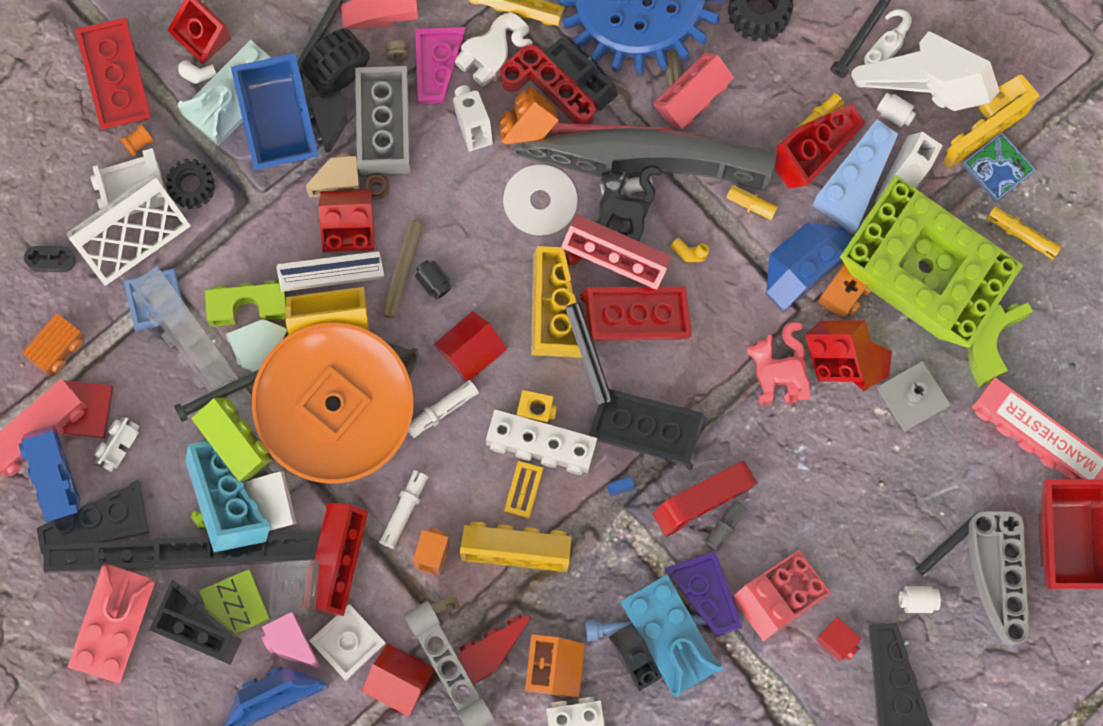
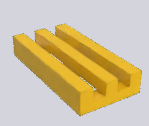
[504,461,544,519]

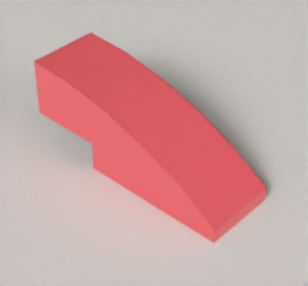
[341,0,418,29]

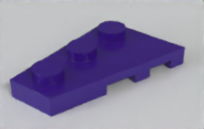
[664,551,742,637]

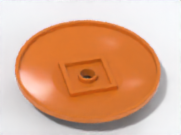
[252,323,413,484]

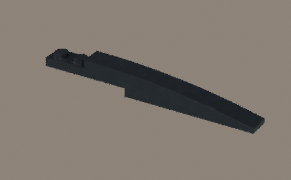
[43,533,317,573]

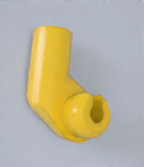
[670,238,710,262]

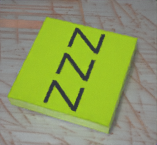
[199,569,270,634]

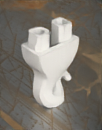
[455,12,533,87]

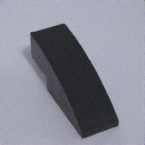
[544,37,618,111]

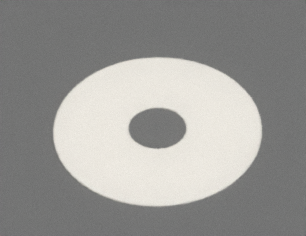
[503,165,578,235]

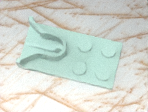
[178,40,271,147]

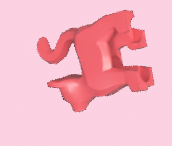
[747,322,811,405]

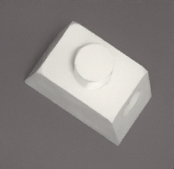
[453,85,493,152]

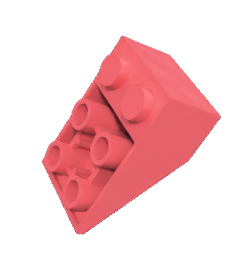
[732,550,831,641]

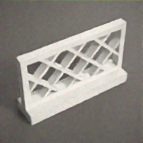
[66,173,190,286]

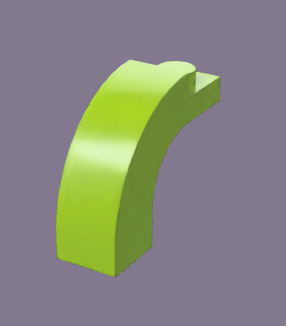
[968,302,1033,388]

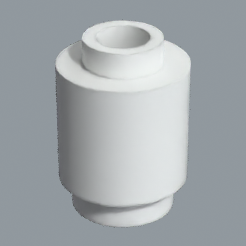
[877,93,916,128]
[899,586,941,613]

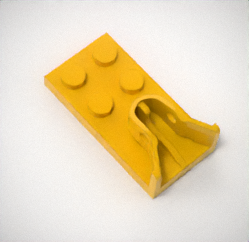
[943,75,1040,170]

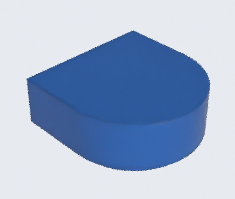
[607,477,635,496]

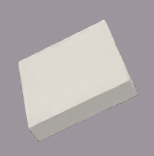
[309,604,386,681]

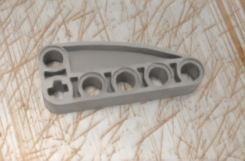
[968,511,1029,646]

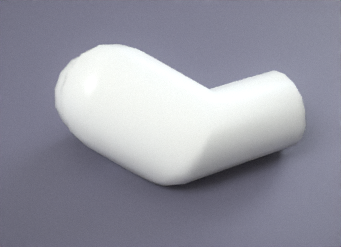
[178,60,216,84]

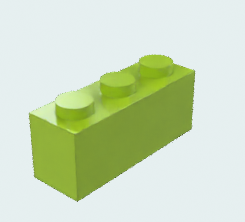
[191,397,272,481]

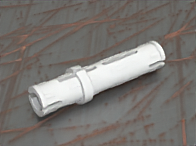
[408,380,479,438]
[379,470,429,550]

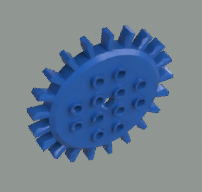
[558,0,725,75]

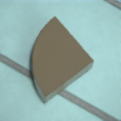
[431,597,460,617]

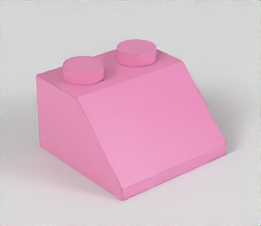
[261,612,321,669]

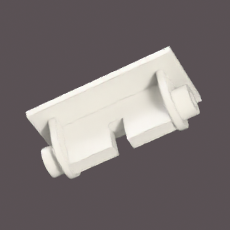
[94,417,139,472]

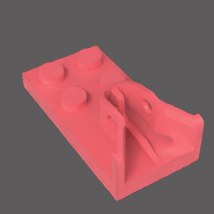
[67,562,156,684]

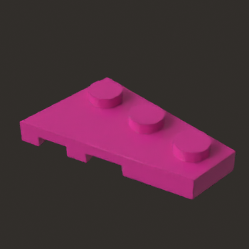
[415,27,466,104]

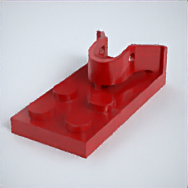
[75,17,152,130]
[579,286,692,342]

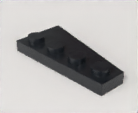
[37,480,149,556]
[868,623,933,726]

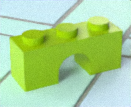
[205,280,287,327]

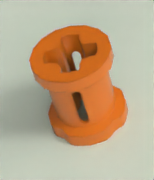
[119,124,154,157]

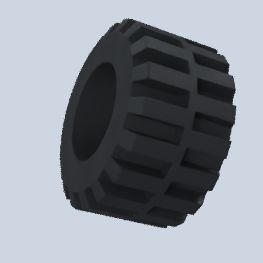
[728,0,794,42]
[300,28,370,94]

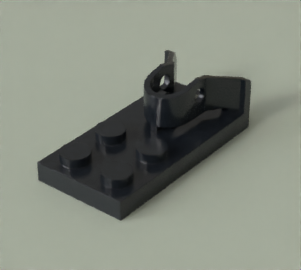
[588,389,708,470]

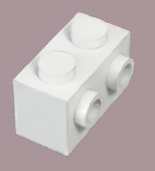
[546,697,604,726]

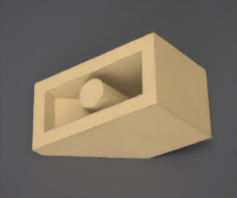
[306,154,360,198]

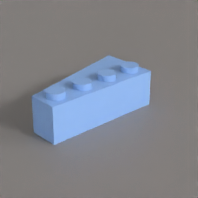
[812,119,898,236]

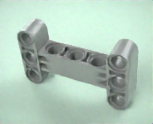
[403,601,495,726]

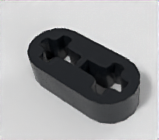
[24,246,76,272]

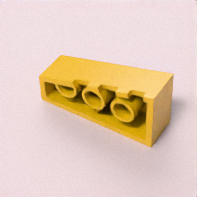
[531,246,582,358]

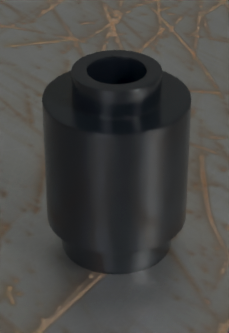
[415,260,452,300]

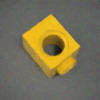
[517,390,557,424]

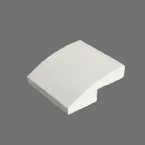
[243,471,296,531]

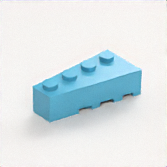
[185,441,270,552]

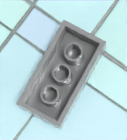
[355,66,411,175]

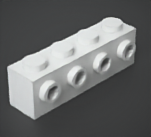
[486,410,597,475]

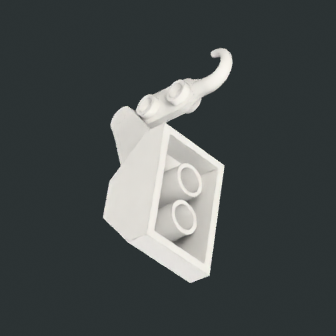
[851,9,1000,111]

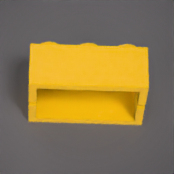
[285,287,369,336]

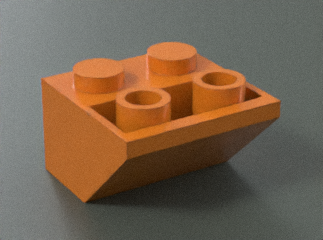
[498,87,558,144]
[525,634,585,698]

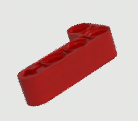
[501,45,595,124]
[652,461,758,537]

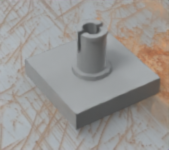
[877,361,951,433]

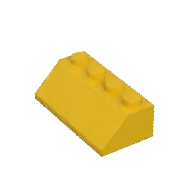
[460,522,572,572]

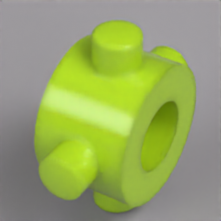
[190,510,206,529]

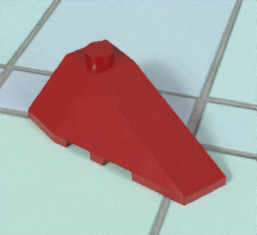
[775,103,866,189]

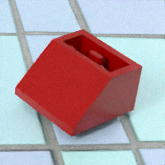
[319,190,374,252]
[805,320,872,382]

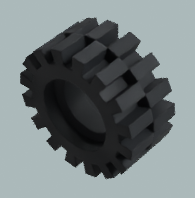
[166,159,215,209]

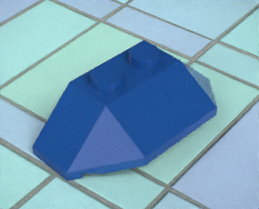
[766,222,852,313]
[224,666,328,726]

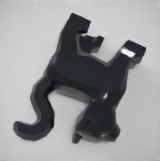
[596,165,662,241]

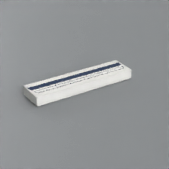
[276,251,384,292]

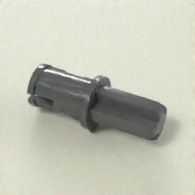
[704,502,747,552]

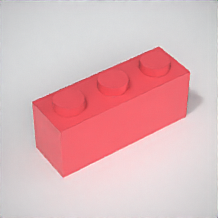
[653,52,734,129]

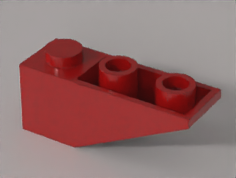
[456,614,530,685]

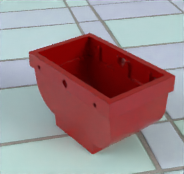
[1039,479,1103,590]

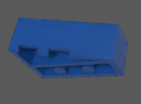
[19,424,81,522]

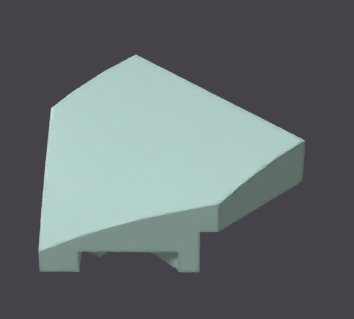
[225,319,287,372]

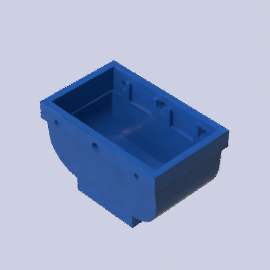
[231,53,319,170]

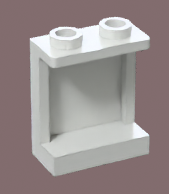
[90,148,167,215]

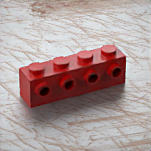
[303,503,368,616]

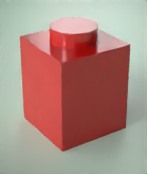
[816,617,861,662]

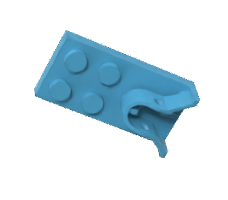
[619,574,724,697]

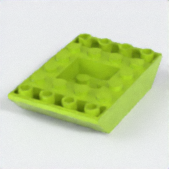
[840,175,1023,348]

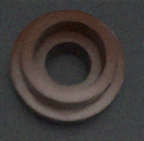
[364,174,390,200]

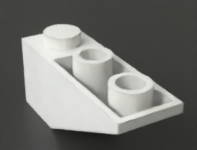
[874,132,943,202]

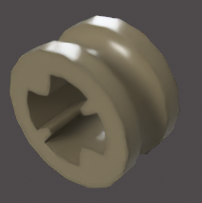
[385,40,409,61]

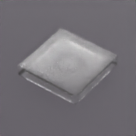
[269,560,319,617]

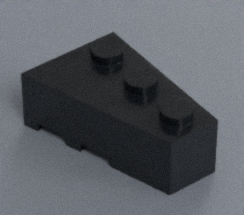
[149,580,242,665]

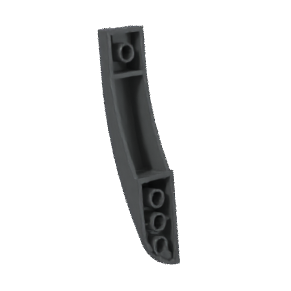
[511,128,777,191]

